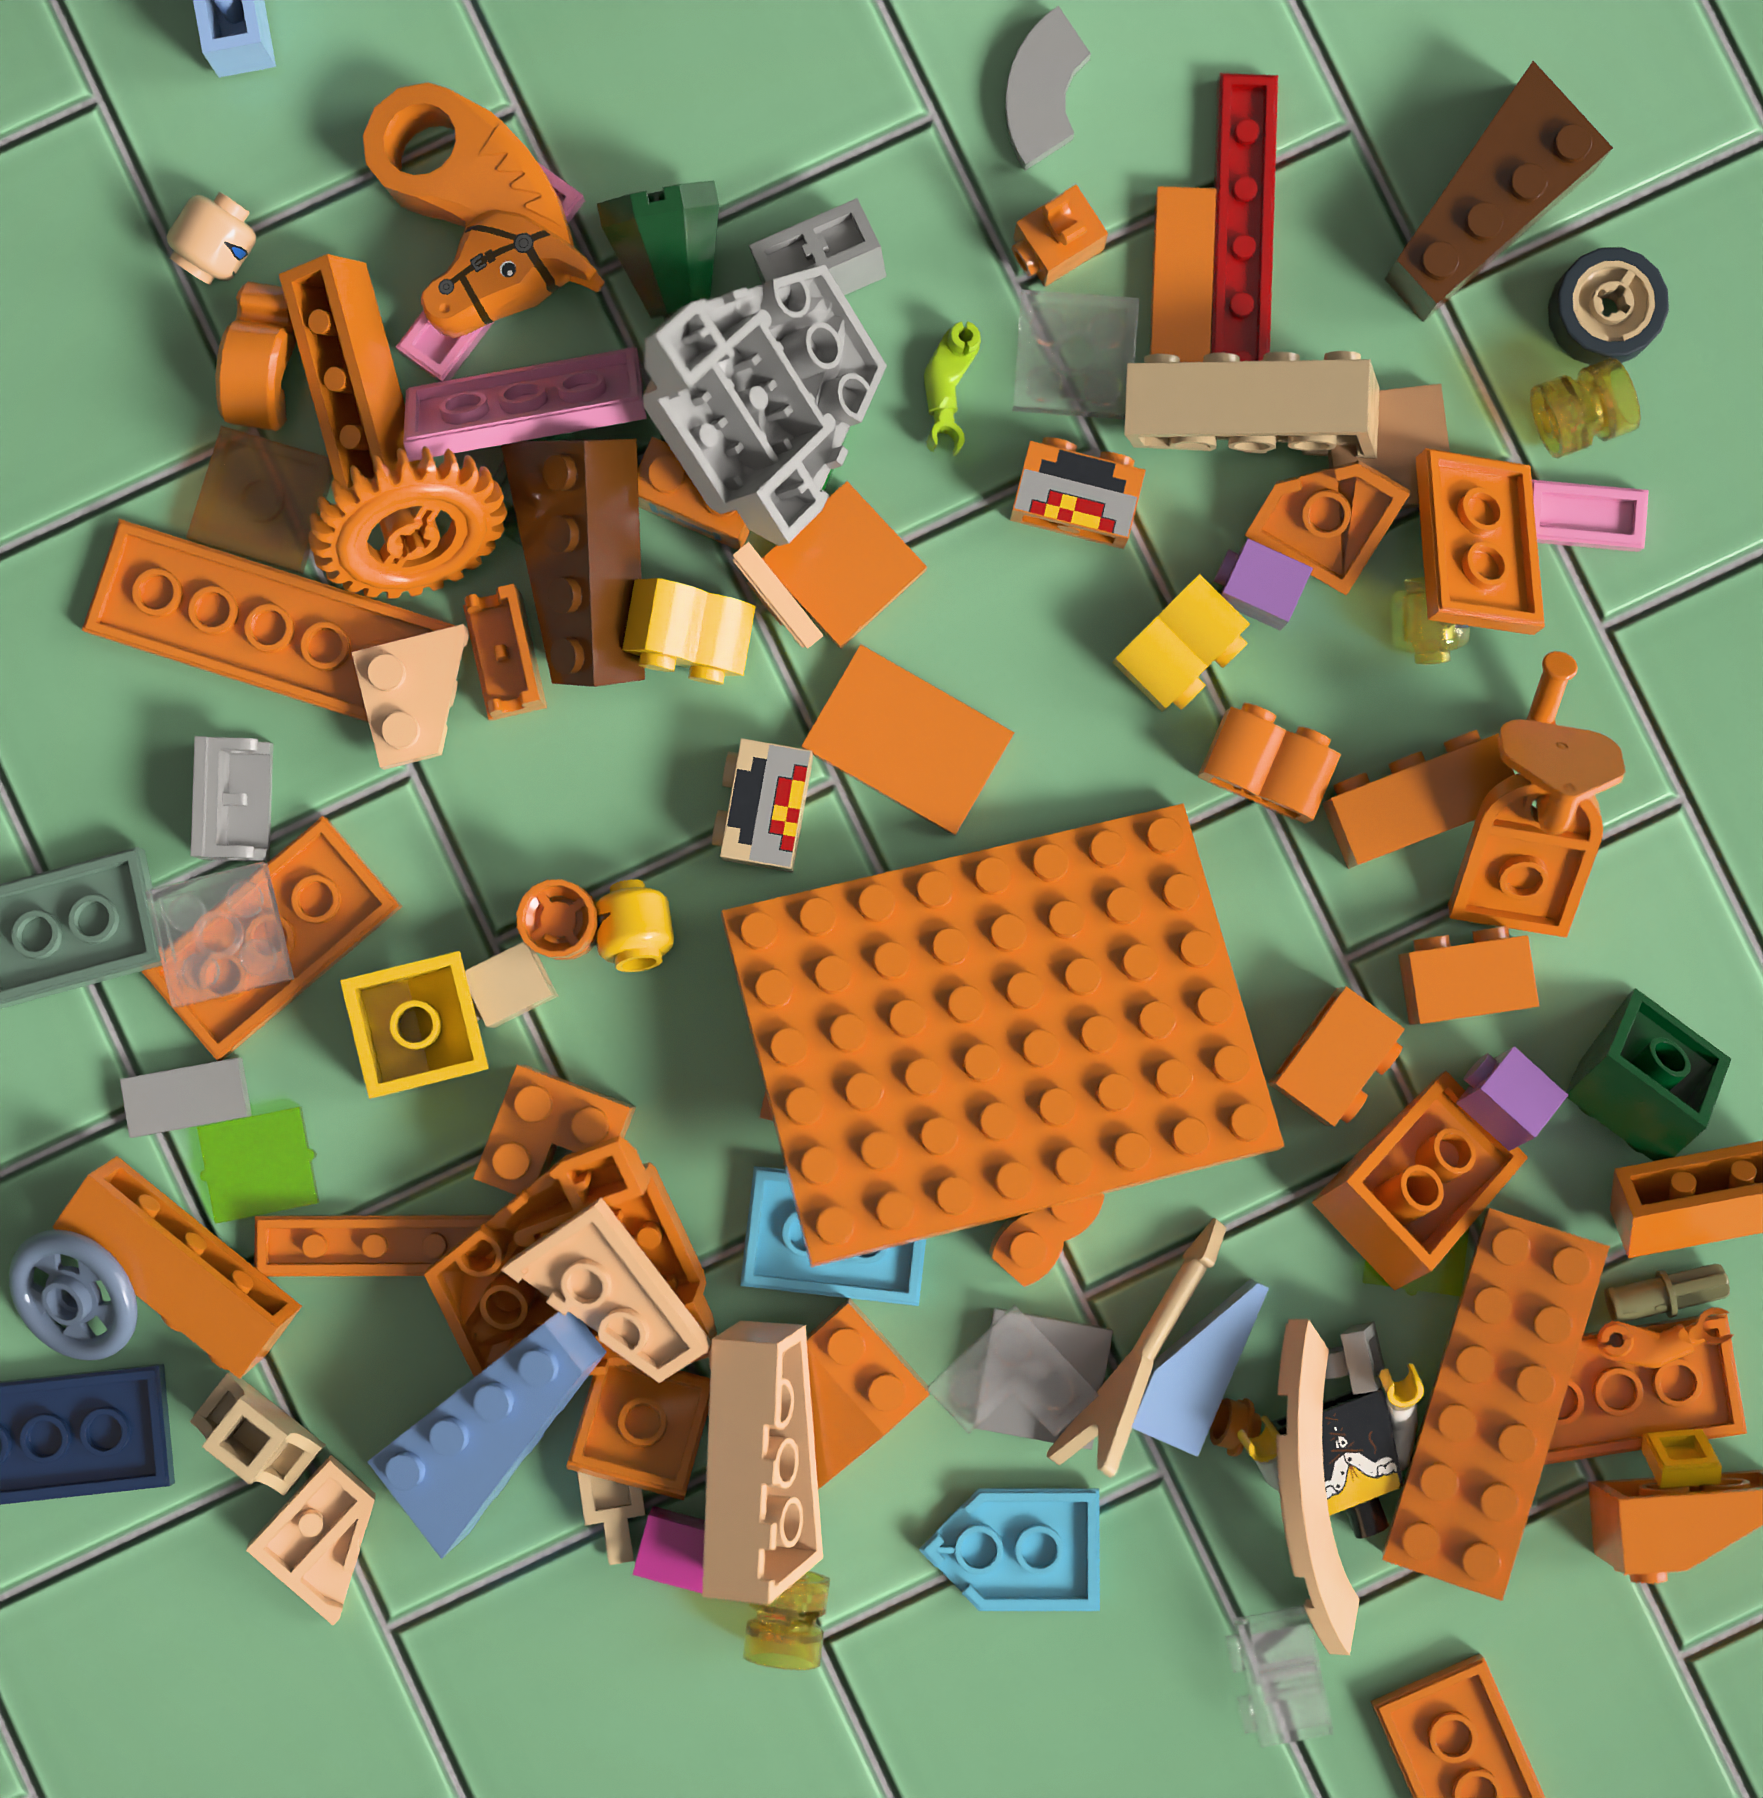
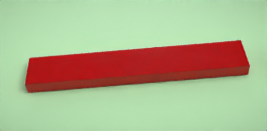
[1210,73,1278,361]

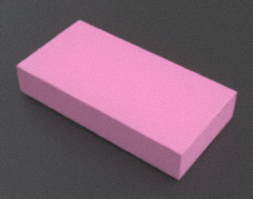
[1532,480,1649,552]

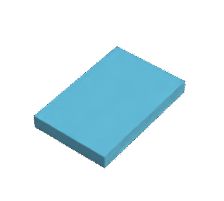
[740,1166,926,1306]

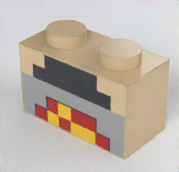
[712,738,813,873]

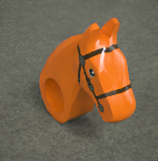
[363,82,605,338]

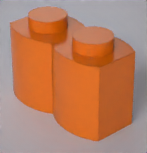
[1198,703,1341,824]
[989,1194,1105,1287]

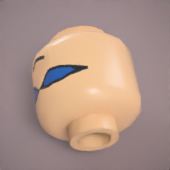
[167,192,256,285]

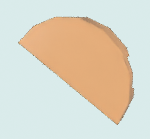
[732,542,824,649]

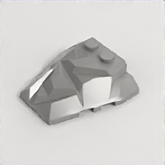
[643,265,887,546]

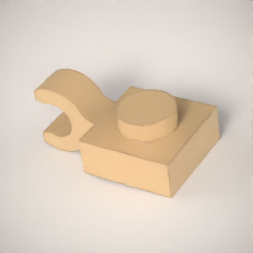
[577,1472,645,1565]

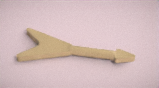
[1046,1218,1227,1478]

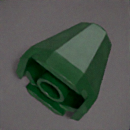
[597,180,719,322]

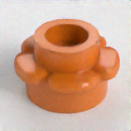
[1210,1398,1262,1457]

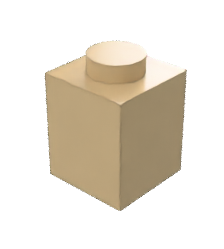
[465,942,558,1028]

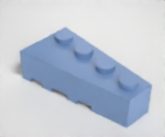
[367,1311,606,1559]

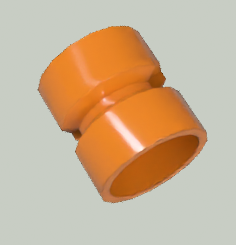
[517,879,598,960]

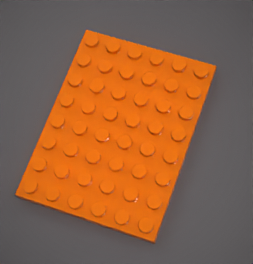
[721,803,1285,1267]

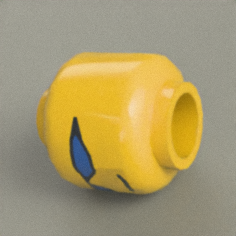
[594,879,674,972]

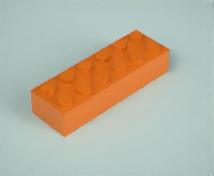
[1382,1208,1610,1601]

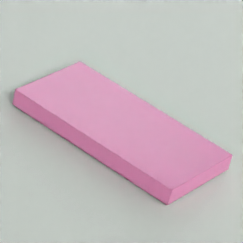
[404,347,647,461]

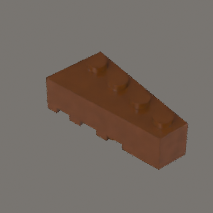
[1384,61,1613,322]
[501,439,645,687]

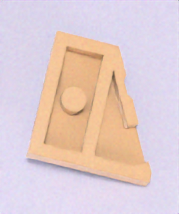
[352,624,469,770]
[246,1455,376,1625]

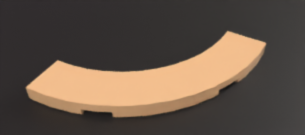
[1276,1319,1359,1655]

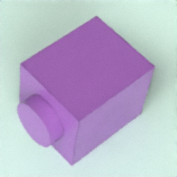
[1213,539,1313,631]
[1456,1046,1568,1151]

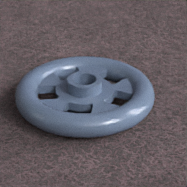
[9,1230,138,1360]

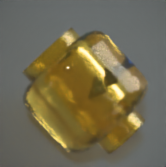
[1391,576,1470,664]

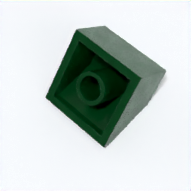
[1566,988,1731,1161]

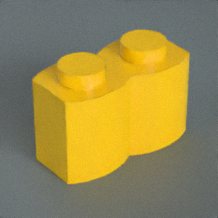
[1112,574,1250,712]
[622,578,756,685]

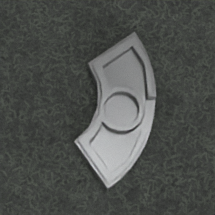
[1005,6,1091,171]

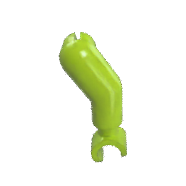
[923,321,981,456]

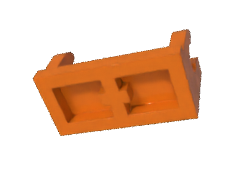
[463,583,547,721]

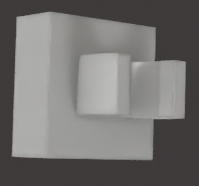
[1325,1321,1385,1395]

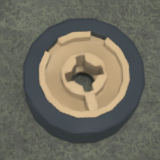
[1548,247,1669,367]

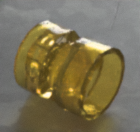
[1530,358,1641,459]
[743,1571,830,1670]

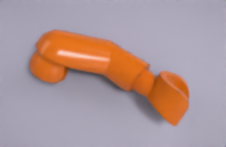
[1597,1307,1734,1368]

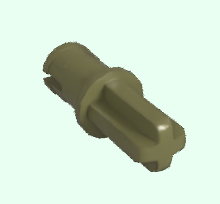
[1604,1263,1730,1322]

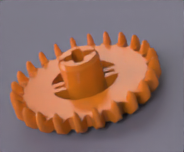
[308,446,507,599]

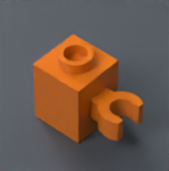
[1011,184,1108,287]

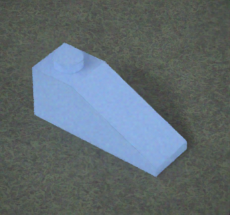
[1132,1279,1269,1457]

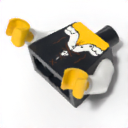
[1237,1363,1424,1539]

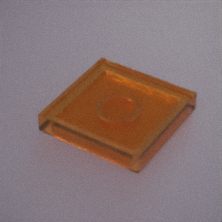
[186,426,333,574]

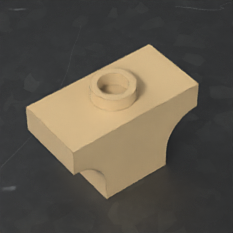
[189,1372,326,1496]

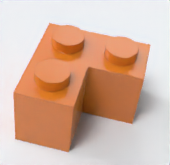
[473,1065,636,1195]

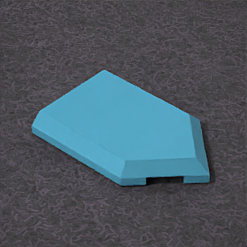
[919,1488,1100,1611]

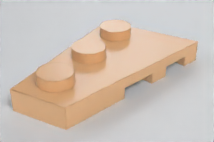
[501,1197,712,1383]

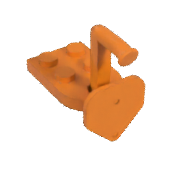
[1448,651,1625,938]

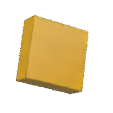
[1641,1429,1722,1488]

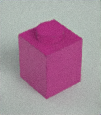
[632,1506,705,1593]

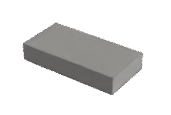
[120,1058,252,1138]

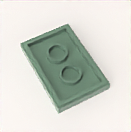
[0,847,169,1009]

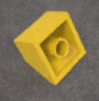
[340,951,489,1099]

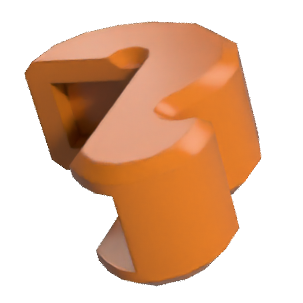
[215,281,297,431]

